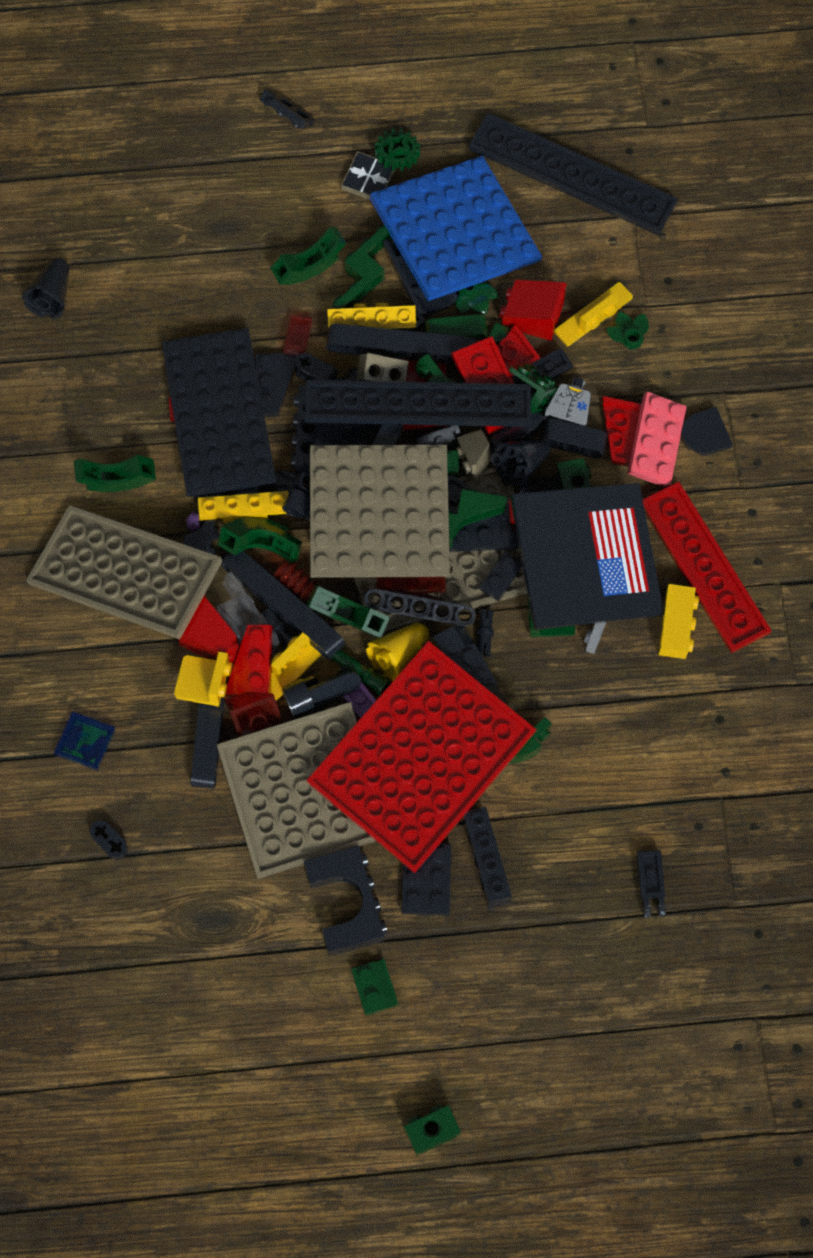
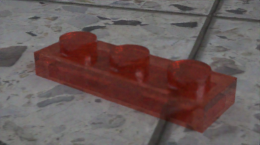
[376,577,446,596]

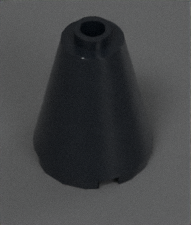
[22,258,70,319]

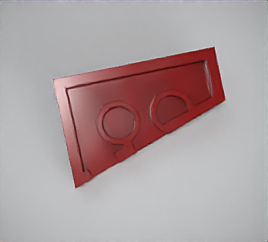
[498,324,540,377]
[602,396,641,467]
[225,625,272,695]

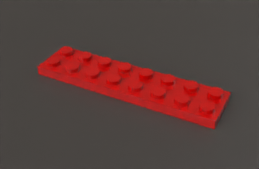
[643,482,772,653]

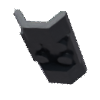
[383,240,458,316]
[423,625,507,705]

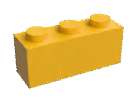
[658,584,699,659]

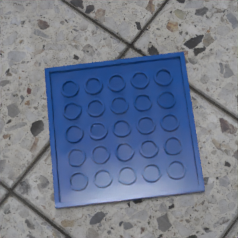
[370,156,542,301]

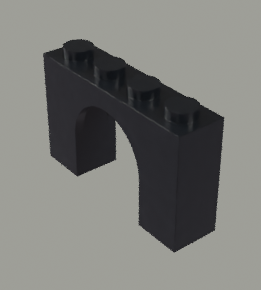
[304,846,387,957]

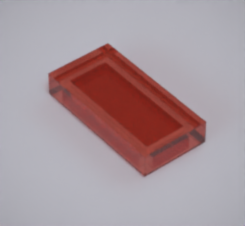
[283,315,312,356]

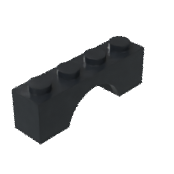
[183,491,228,555]

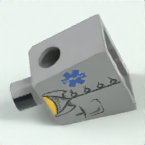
[545,377,591,427]

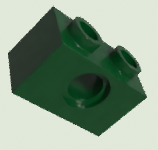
[556,458,594,490]
[404,1104,461,1157]

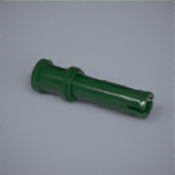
[331,649,392,697]

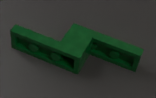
[332,225,393,309]

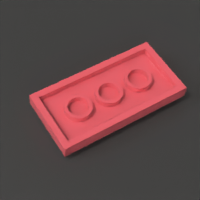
[627,392,686,488]

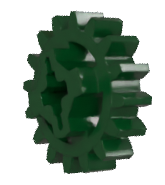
[375,129,420,171]

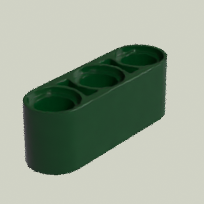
[423,315,488,341]

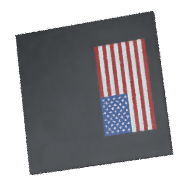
[510,483,664,630]

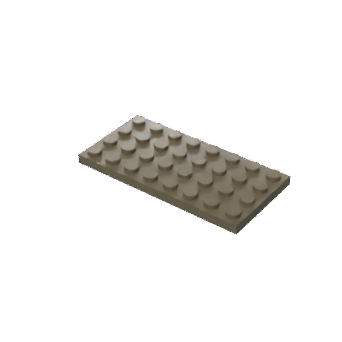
[26,505,223,639]

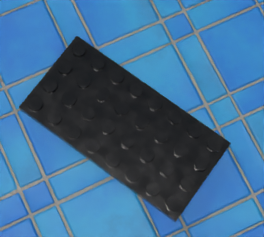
[162,328,276,497]

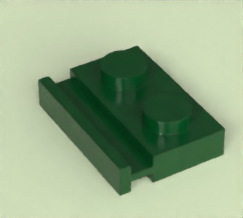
[351,959,399,1016]

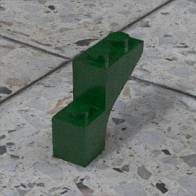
[448,489,507,548]

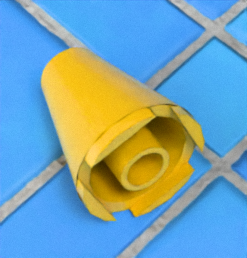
[366,622,429,681]

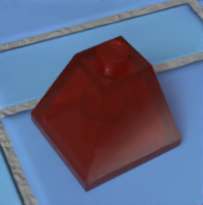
[225,692,283,738]

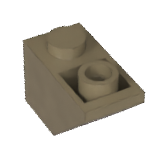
[455,429,491,482]

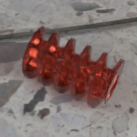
[273,562,323,605]

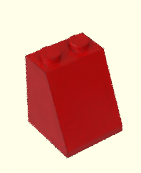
[499,280,567,341]
[178,596,239,664]

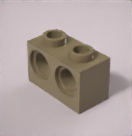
[356,353,408,382]

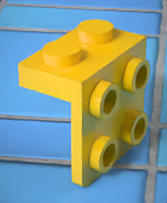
[174,652,232,706]

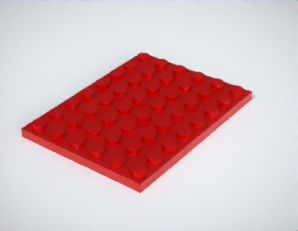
[306,641,537,874]

